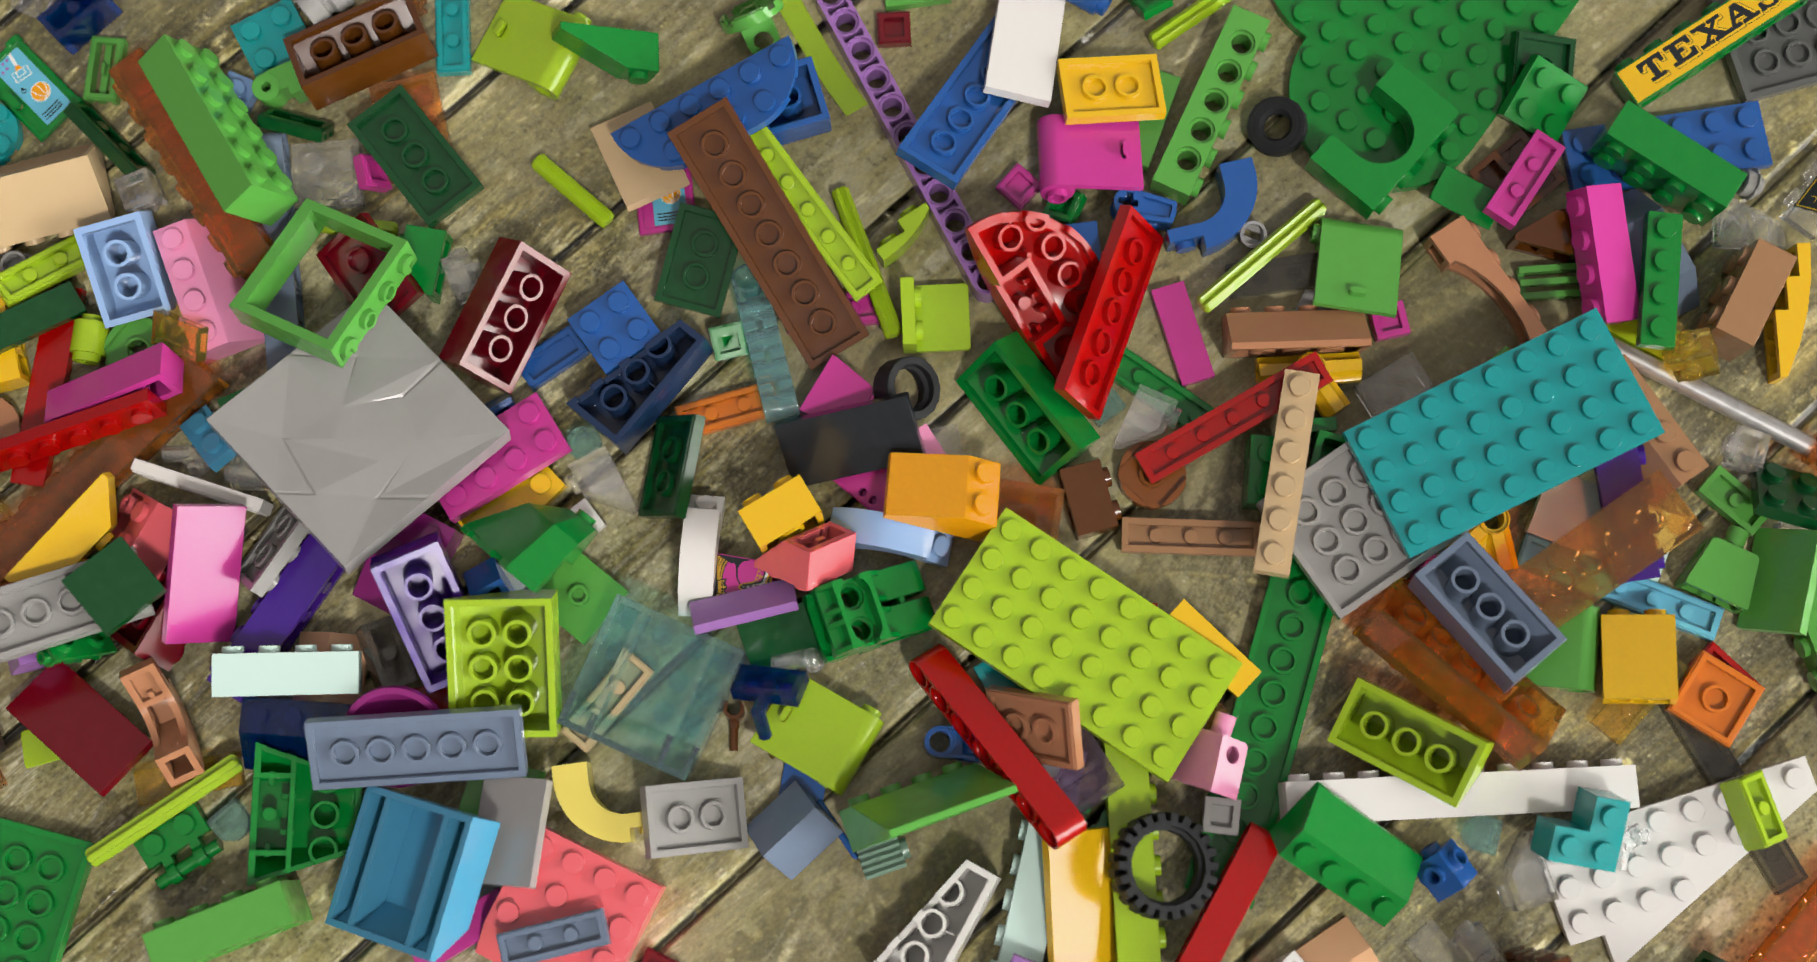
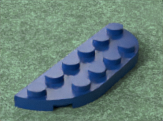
[610,35,798,171]

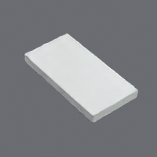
[983,0,1066,108]

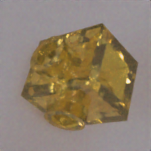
[1662,327,1720,383]

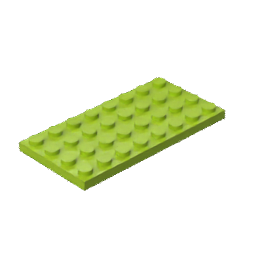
[928,507,1243,783]

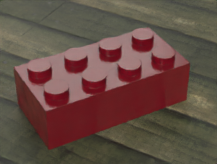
[439,237,572,394]

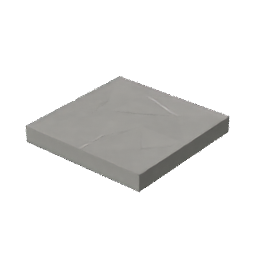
[206,304,511,575]

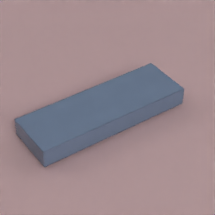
[496,908,612,962]

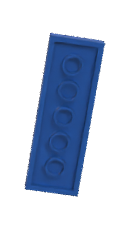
[896,16,1017,190]
[1559,101,1773,191]

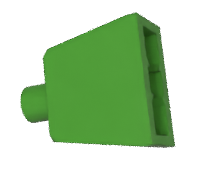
[1674,525,1759,614]

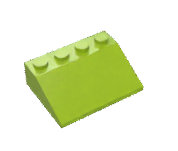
[444,589,563,738]

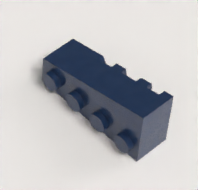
[566,319,713,455]

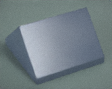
[747,780,844,880]

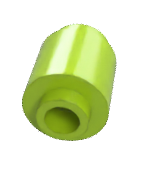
[69,314,110,366]

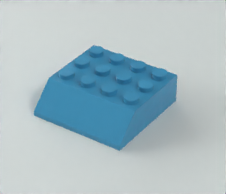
[325,786,500,962]

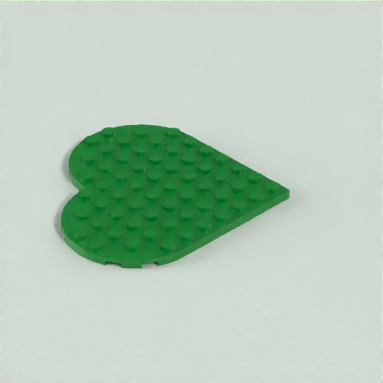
[1272,0,1579,193]

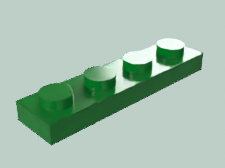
[1636,211,1683,351]

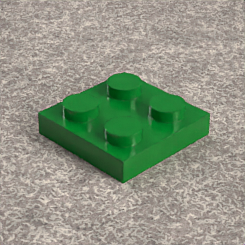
[1497,54,1589,141]

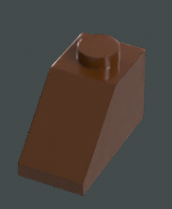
[1506,209,1576,263]

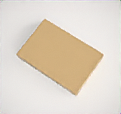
[590,101,690,212]

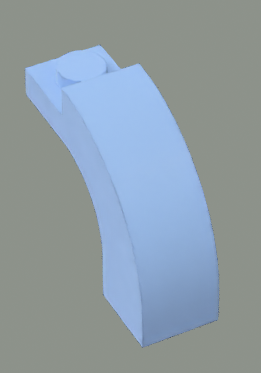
[830,507,954,567]

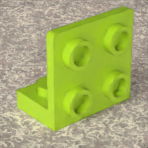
[900,277,971,354]

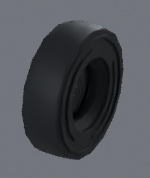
[1246,96,1308,157]

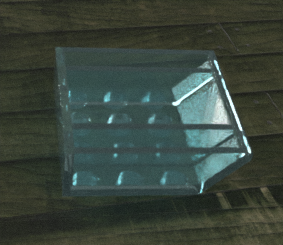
[556,594,747,781]

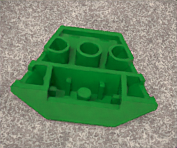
[247,742,363,886]

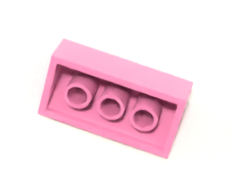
[153,217,265,364]

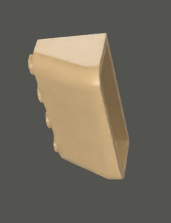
[0,143,116,254]

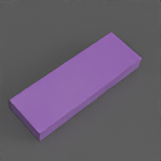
[689,580,799,635]

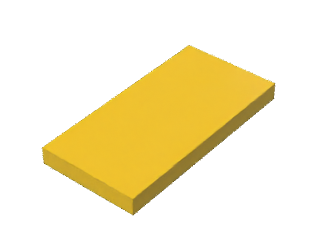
[1042,826,1116,962]

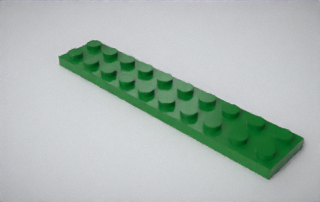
[1182,557,1333,909]

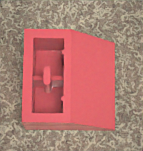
[108,488,173,580]
[754,521,856,591]

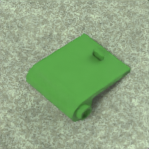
[1309,217,1403,318]
[1486,599,1601,693]

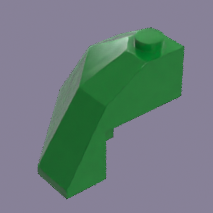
[460,503,599,594]

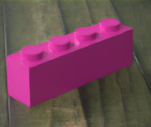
[1566,183,1639,325]
[44,342,184,423]

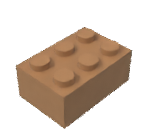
[1693,238,1797,362]

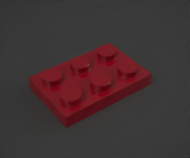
[316,212,424,316]

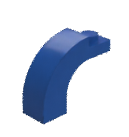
[1164,157,1257,257]

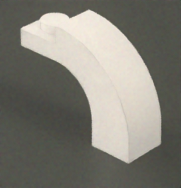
[678,494,725,616]

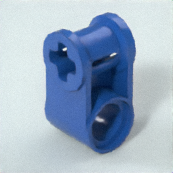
[923,725,981,763]

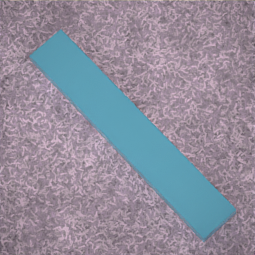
[1516,533,1725,642]

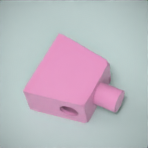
[1171,711,1248,800]

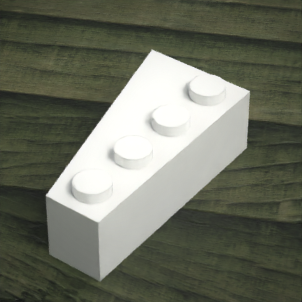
[873,859,1001,962]

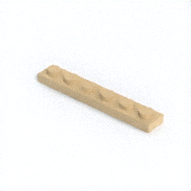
[1253,369,1320,579]

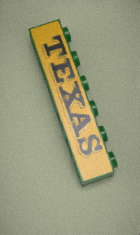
[1610,0,1809,109]

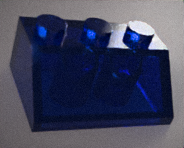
[238,697,351,770]

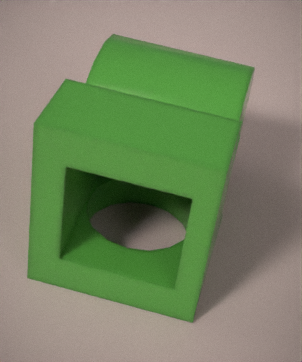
[252,60,309,109]

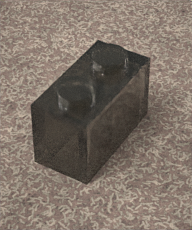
[355,615,418,688]

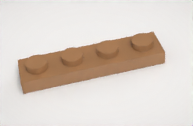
[1120,517,1261,558]

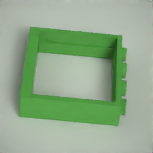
[229,198,418,368]

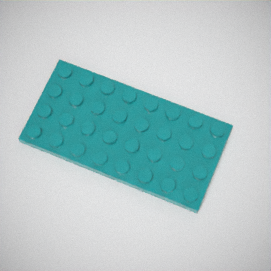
[1342,308,1665,559]

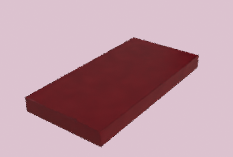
[5,662,153,797]

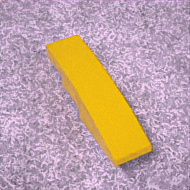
[1763,243,1811,384]

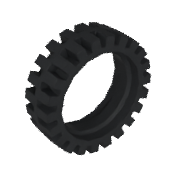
[1108,812,1218,920]

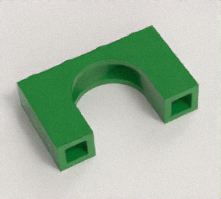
[1304,61,1460,220]

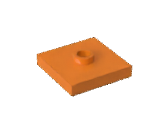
[1664,650,1765,748]

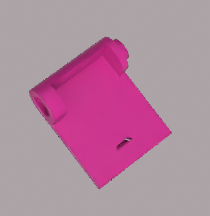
[1036,114,1144,204]

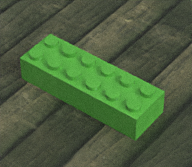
[138,34,298,226]

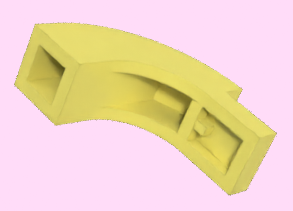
[551,762,643,843]

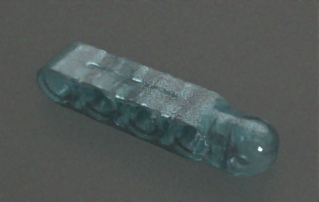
[731,264,800,424]

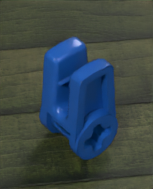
[1110,190,1177,231]

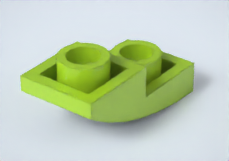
[876,202,929,269]

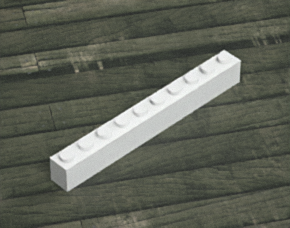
[1277,758,1640,821]

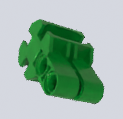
[802,560,935,664]

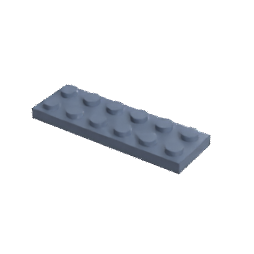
[304,704,529,790]

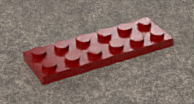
[1054,205,1164,420]

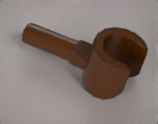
[723,701,745,751]

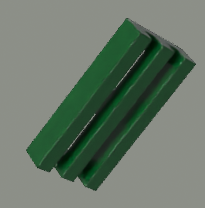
[257,107,335,143]

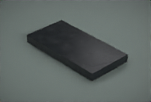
[774,392,926,486]

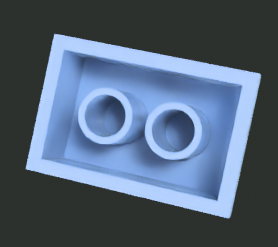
[73,210,177,329]

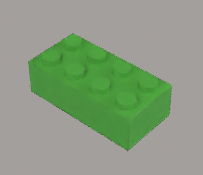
[142,876,313,962]

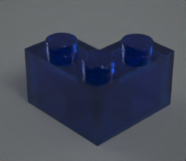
[37,0,123,55]

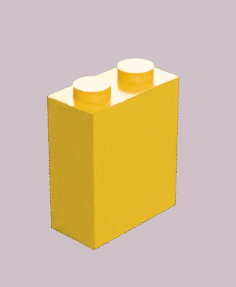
[1600,609,1679,704]

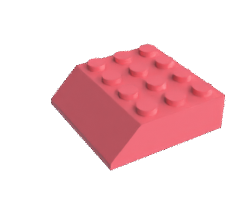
[475,826,667,962]

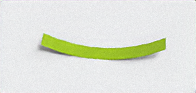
[780,0,868,116]

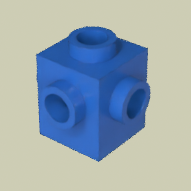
[1417,838,1478,903]

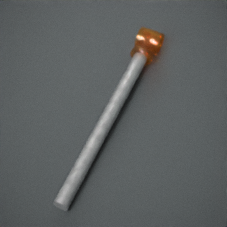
[1612,336,1817,471]

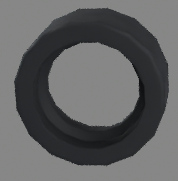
[873,355,940,420]

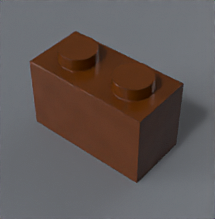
[1057,459,1122,541]

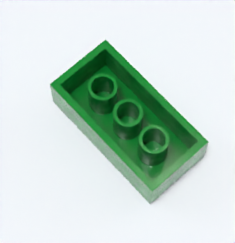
[1586,100,1748,226]

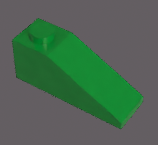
[552,21,659,85]

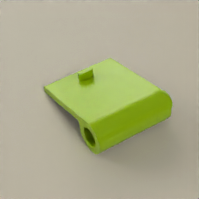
[471,0,592,100]
[750,669,884,797]

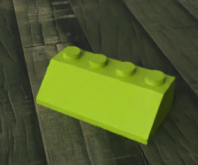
[1327,677,1495,808]

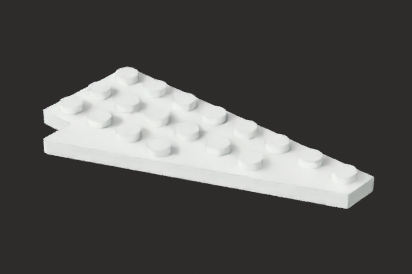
[1534,756,1817,962]

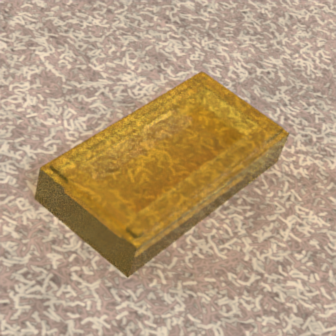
[151,309,209,362]

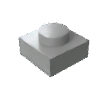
[1201,796,1241,836]

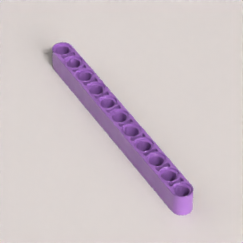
[816,0,994,303]

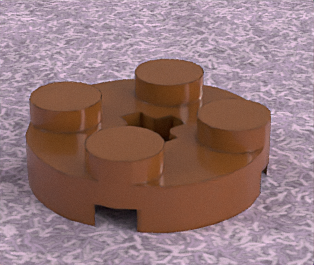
[1117,440,1187,510]

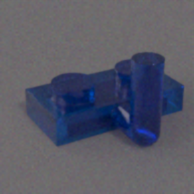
[730,664,809,741]

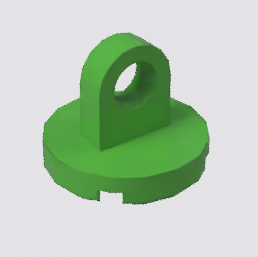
[719,0,784,54]

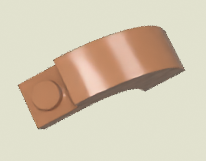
[119,657,205,788]

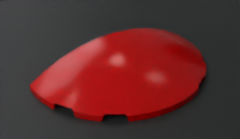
[964,210,1099,380]

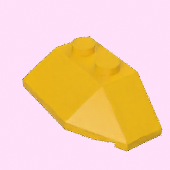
[4,472,118,582]

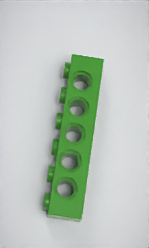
[1149,5,1272,206]

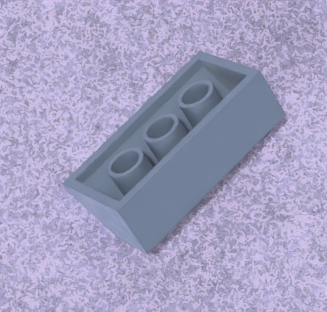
[1407,531,1567,693]

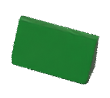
[1429,164,1496,230]

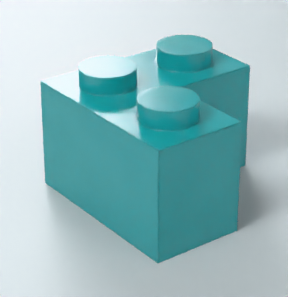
[1530,786,1631,873]

